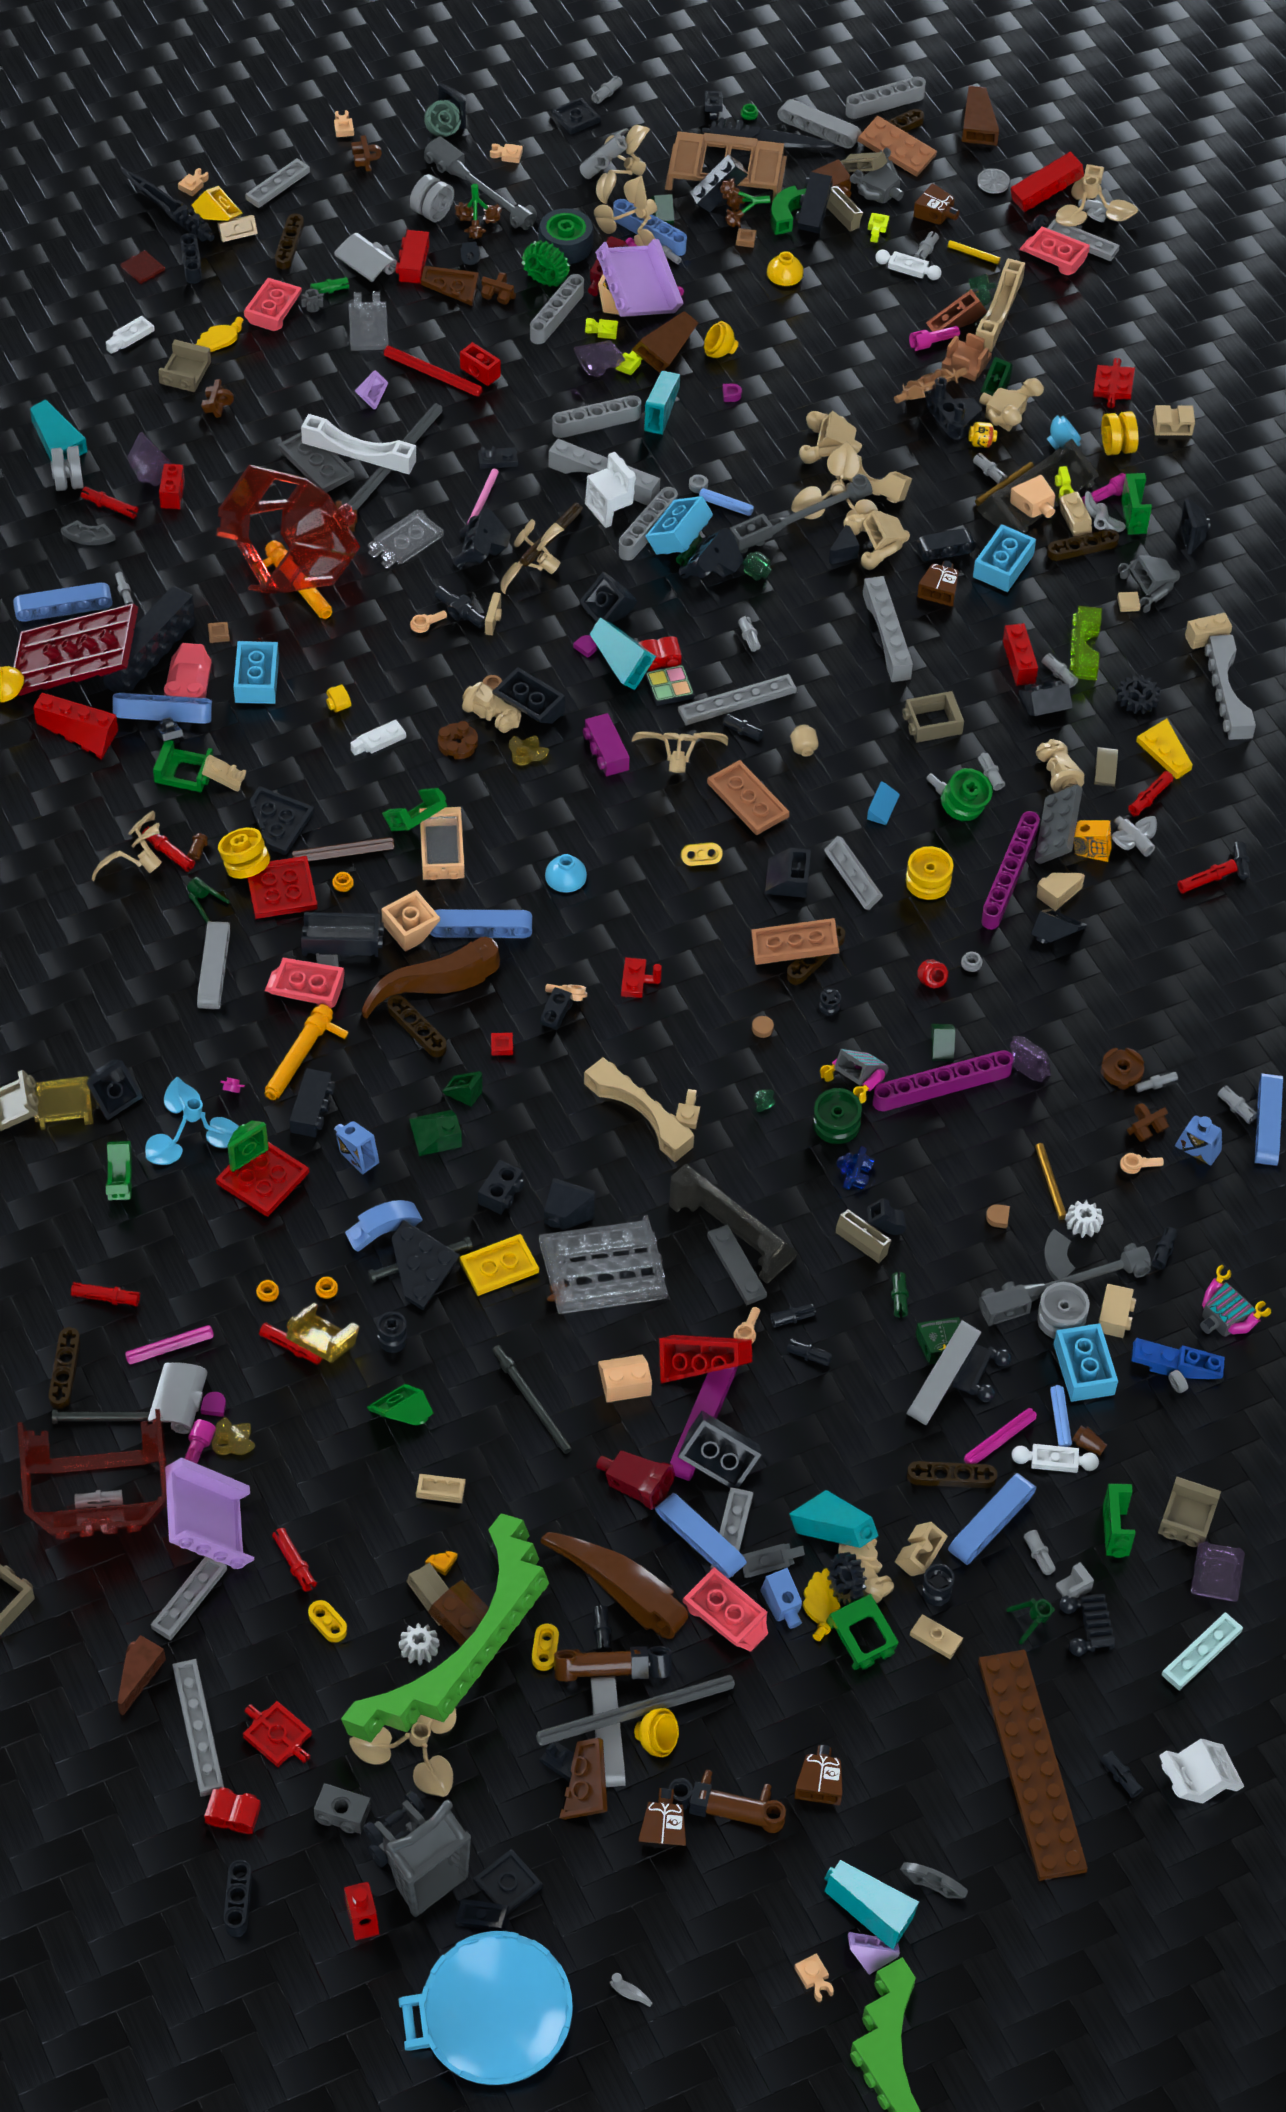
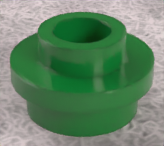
[741,104,758,120]

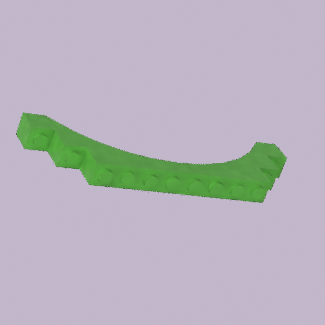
[341,1513,549,1743]
[850,1957,921,2112]

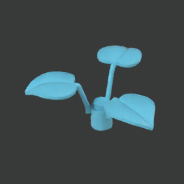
[145,1077,239,1165]

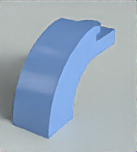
[345,1200,423,1252]

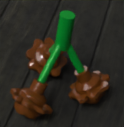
[720,178,771,228]
[455,184,502,239]

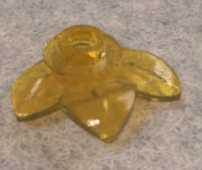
[509,736,549,765]
[212,1417,255,1455]

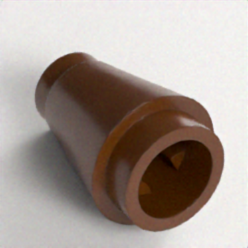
[1072,1425,1107,1456]

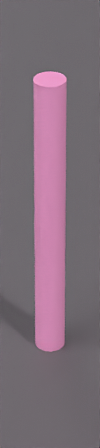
[467,469,499,525]

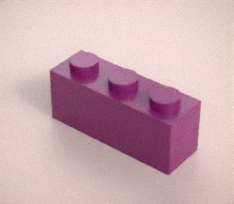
[583,713,630,776]

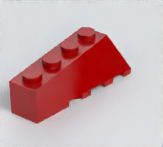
[1010,151,1084,212]
[33,693,118,759]
[659,1335,752,1383]

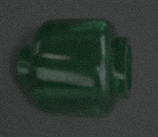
[742,551,772,581]

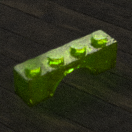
[1069,606,1102,680]

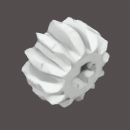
[1065,1200,1104,1238]
[399,1623,440,1665]

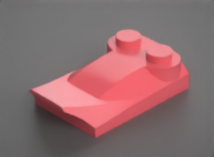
[1019,227,1090,275]
[244,278,302,331]
[164,643,212,698]
[265,958,345,1008]
[683,1567,768,1652]

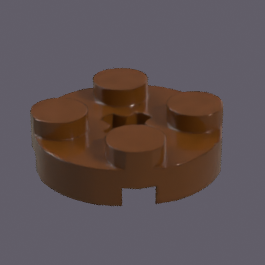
[438,721,478,759]
[1101,1048,1144,1090]

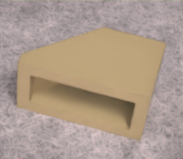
[1037,873,1085,911]

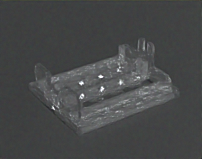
[539,1215,668,1314]

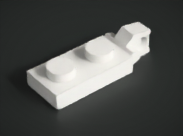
[106,316,154,354]
[350,719,406,755]

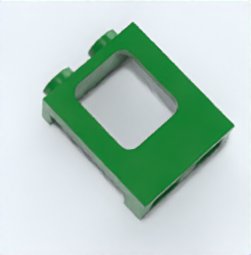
[1121,473,1152,534]
[153,740,213,792]
[382,788,447,831]
[1103,1484,1135,1558]
[826,1594,899,1670]

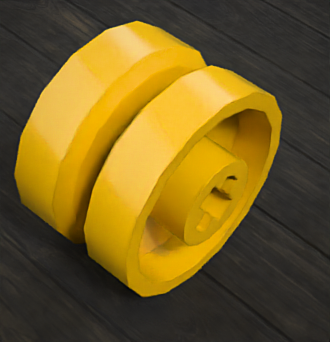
[1101,411,1138,455]
[218,827,270,879]
[906,846,954,900]

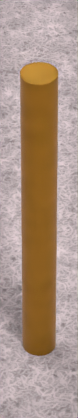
[975,462,1034,506]
[1035,1143,1066,1220]

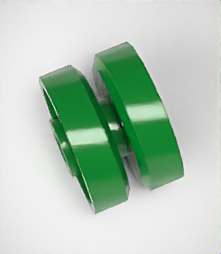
[941,768,993,821]

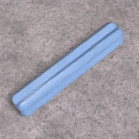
[699,488,754,516]
[1050,1385,1072,1447]

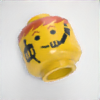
[968,422,997,448]

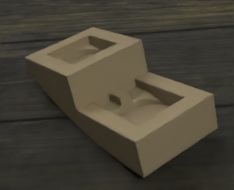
[1094,747,1118,787]

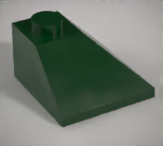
[409,1110,462,1156]

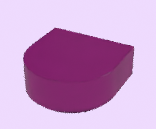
[722,384,742,402]
[573,635,597,658]
[201,1392,226,1417]

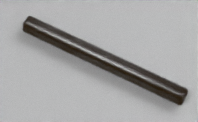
[520,503,583,567]

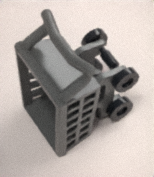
[363,1791,471,1917]

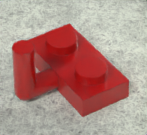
[621,957,662,998]

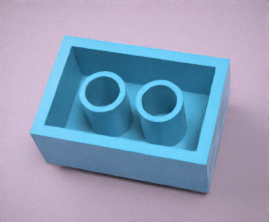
[645,496,713,555]
[973,524,1036,592]
[234,641,279,704]
[1054,1323,1118,1402]

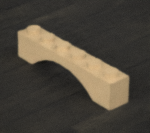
[976,258,1025,352]
[584,1057,694,1162]

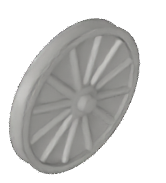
[977,169,1010,193]

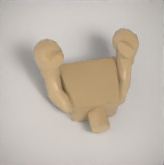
[979,378,1044,431]
[799,411,862,464]
[844,510,910,570]

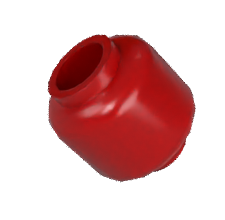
[918,959,948,988]

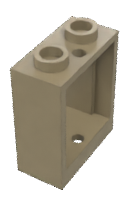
[903,691,964,743]
[0,1565,35,1635]

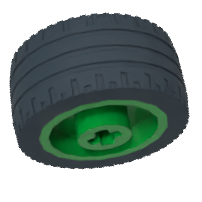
[539,208,593,264]

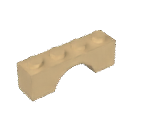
[830,455,912,503]

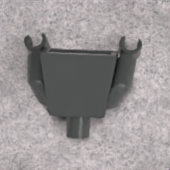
[850,147,904,204]
[1118,555,1180,613]

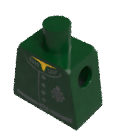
[916,1317,960,1364]

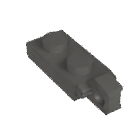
[741,1543,805,1578]

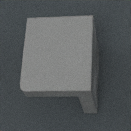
[1056,1562,1094,1599]

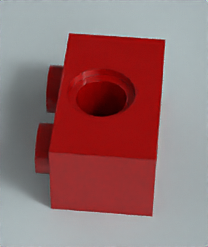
[460,342,501,386]
[159,464,185,509]

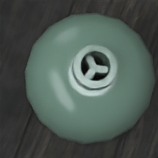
[424,100,461,137]

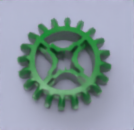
[522,240,570,287]

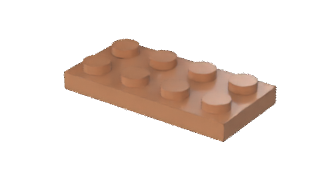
[858,116,937,177]
[707,760,789,835]
[752,918,839,965]

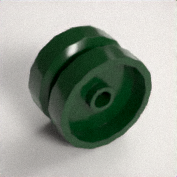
[814,1088,862,1144]

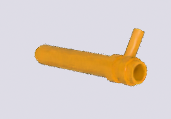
[252,540,332,619]
[264,1004,349,1100]

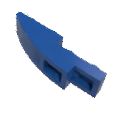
[1131,1338,1225,1379]

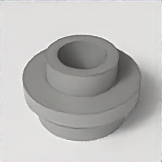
[961,952,982,972]

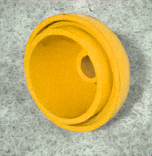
[767,252,803,286]
[704,321,738,358]
[0,666,24,703]
[634,1708,679,1757]

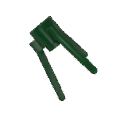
[187,877,230,924]
[1006,1598,1055,1644]

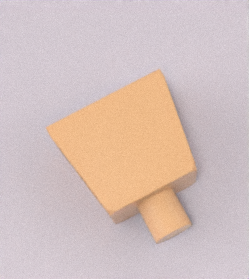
[1010,475,1055,518]

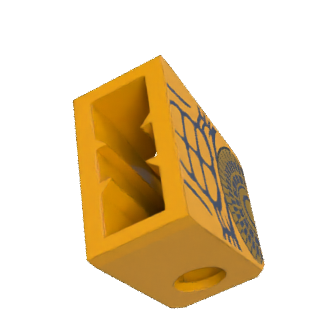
[1073,820,1112,862]

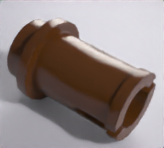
[187,833,208,861]

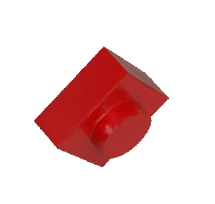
[491,1033,513,1056]

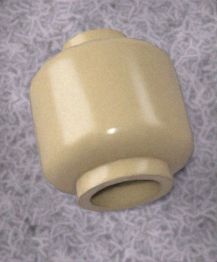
[790,725,819,756]

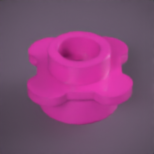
[220,1077,245,1093]

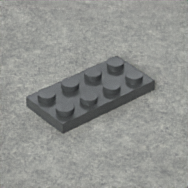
[278,432,355,494]
[1034,784,1082,865]

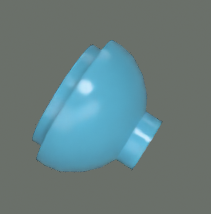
[1047,415,1082,450]
[545,854,587,892]

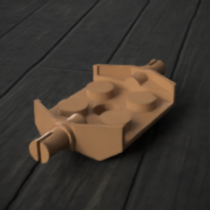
[894,367,967,403]

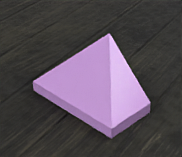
[355,370,388,409]
[848,1932,900,1975]

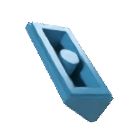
[867,781,900,825]

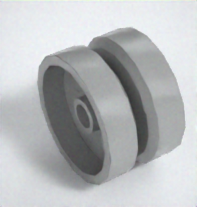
[410,174,454,222]
[51,446,83,491]
[1037,1282,1090,1339]

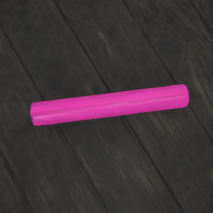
[125,1325,213,1364]
[964,1408,1037,1464]

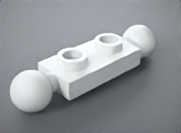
[875,250,941,280]
[1012,1444,1099,1473]

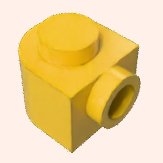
[326,684,351,712]

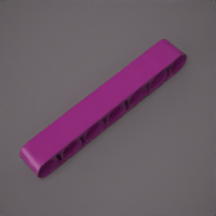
[981,811,1040,929]
[873,1050,1014,1111]
[670,1366,739,1481]

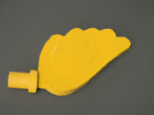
[195,317,243,353]
[802,1568,840,1641]

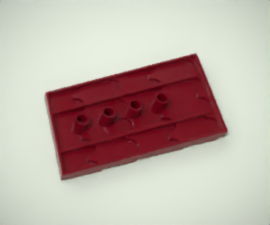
[13,604,138,696]

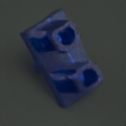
[837,1146,875,1190]

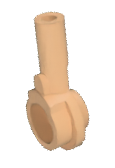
[410,610,447,633]
[545,984,587,1001]
[1120,1153,1164,1174]
[734,1307,760,1343]

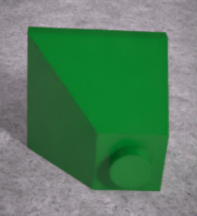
[227,1120,268,1172]
[367,1384,434,1425]

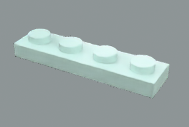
[1162,1612,1243,1691]

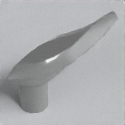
[610,1973,652,2007]

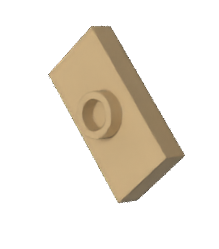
[485,592,502,636]
[416,1474,466,1503]
[910,1614,963,1659]

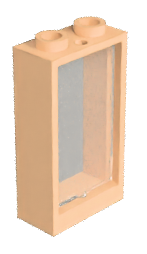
[419,807,464,880]

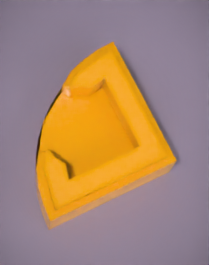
[425,1551,457,1576]

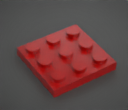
[247,856,318,919]
[216,1142,309,1217]

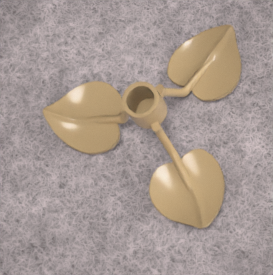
[596,125,650,204]
[1056,175,1138,227]
[594,176,657,246]
[791,442,878,532]
[500,519,564,594]
[632,732,728,773]
[92,811,162,881]
[349,1709,456,1797]

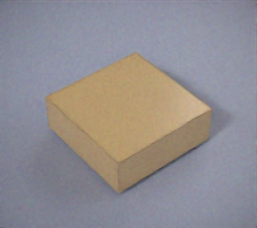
[1084,164,1104,184]
[1117,592,1140,612]

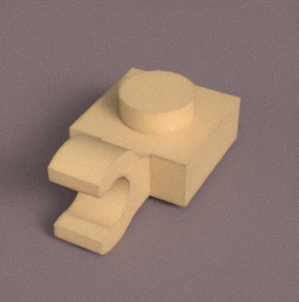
[676,1089,700,1129]

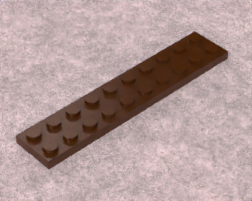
[978,1650,1088,1881]

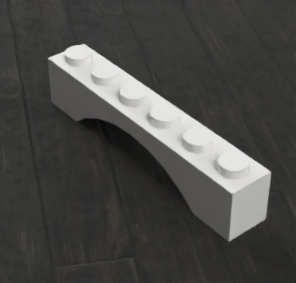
[301,414,416,474]

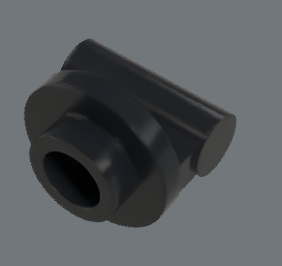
[1027,215,1049,232]

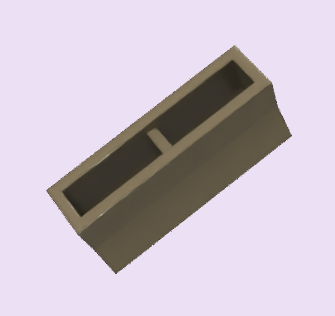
[841,152,888,172]
[827,186,863,232]
[836,1210,891,1263]
[407,1562,449,1626]

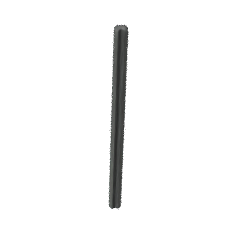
[343,403,442,511]
[536,1675,735,1745]

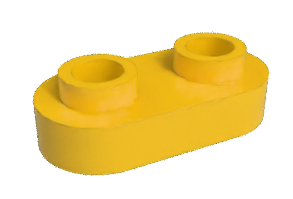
[681,842,723,866]
[308,1600,347,1642]
[532,1624,559,1671]

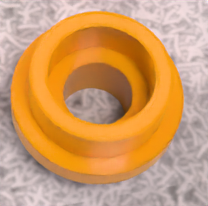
[333,872,354,892]
[315,1277,338,1299]
[256,1280,279,1302]

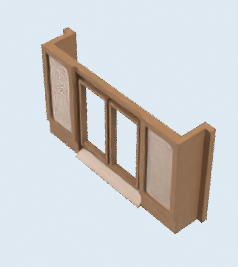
[665,132,787,202]

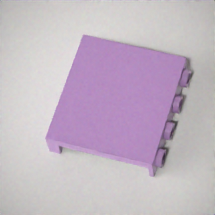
[596,239,684,317]
[165,1458,254,1569]

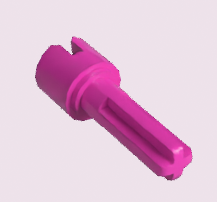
[909,326,960,351]
[1081,473,1126,507]
[184,1419,216,1464]

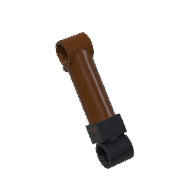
[554,1646,672,1682]
[669,1770,786,1833]

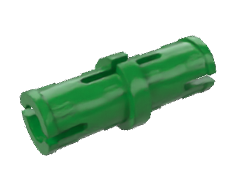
[310,277,349,294]

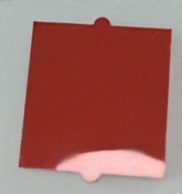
[121,250,165,284]

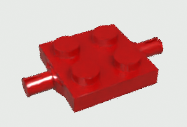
[1093,358,1135,408]
[243,1701,312,1767]

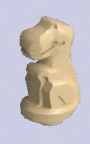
[462,682,521,733]
[1036,739,1085,793]
[838,1538,894,1603]

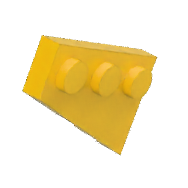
[1136,718,1193,779]

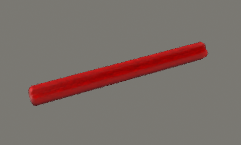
[384,346,482,397]

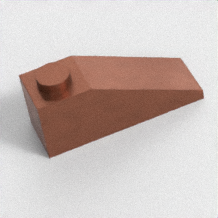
[926,289,987,332]
[118,1635,166,1715]

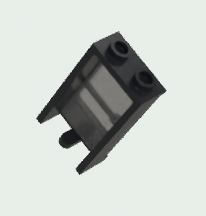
[301,912,384,957]

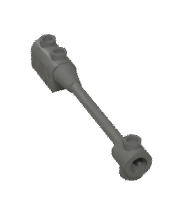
[424,136,537,230]
[730,474,873,553]
[979,1243,1151,1326]

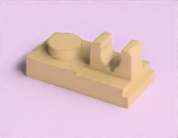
[218,215,258,242]
[202,755,246,792]

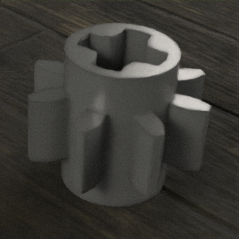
[301,289,323,312]

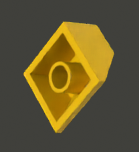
[191,186,243,221]

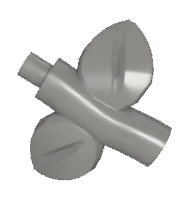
[1078,189,1119,222]
[1085,491,1126,532]
[1112,816,1157,856]

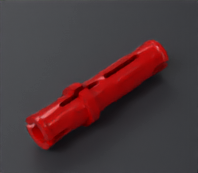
[81,486,138,519]
[1128,771,1174,816]
[142,826,195,872]
[1177,859,1238,893]
[71,1282,140,1306]
[259,1322,324,1365]
[272,1528,317,1592]

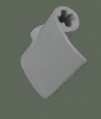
[580,128,629,179]
[334,233,397,282]
[148,1363,207,1434]

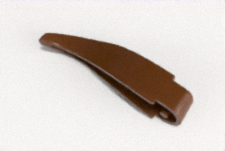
[362,937,500,1018]
[541,1532,688,1639]

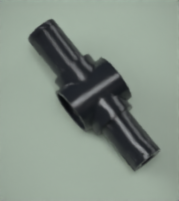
[434,586,486,629]

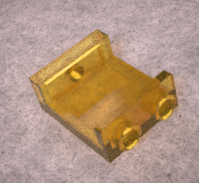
[34,1076,94,1130]
[286,1303,360,1363]

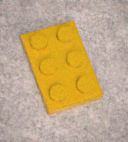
[460,1234,539,1296]

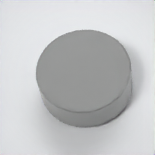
[689,475,708,493]
[1168,1370,1188,1393]

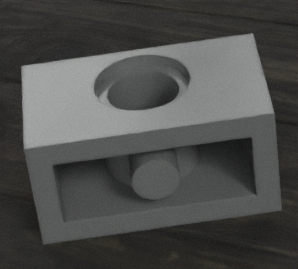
[314,1783,371,1834]

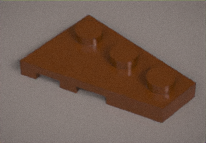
[421,266,479,306]
[559,1738,607,1820]

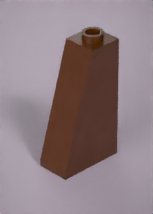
[962,86,999,146]
[632,311,698,373]

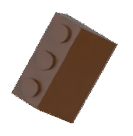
[428,1580,489,1646]

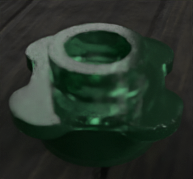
[754,1089,775,1112]

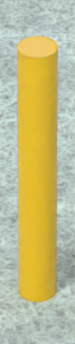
[947,240,1001,265]

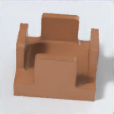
[942,333,992,381]

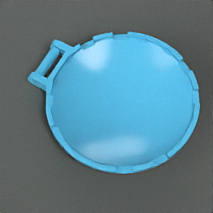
[398,1931,573,2085]

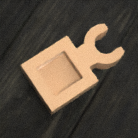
[334,110,354,137]
[490,144,523,163]
[178,168,209,197]
[794,1953,834,2002]

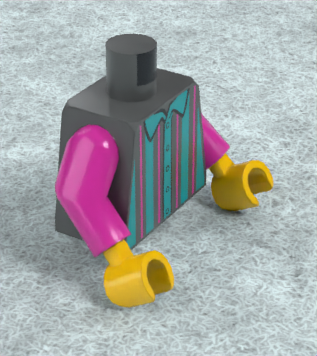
[820,1049,889,1103]
[1200,1265,1271,1336]

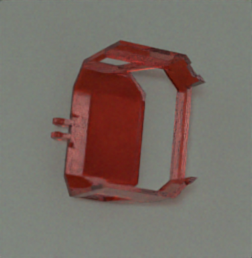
[216,465,360,594]
[17,1409,167,1539]

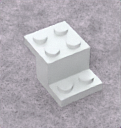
[585,452,636,528]
[1159,1739,1244,1804]

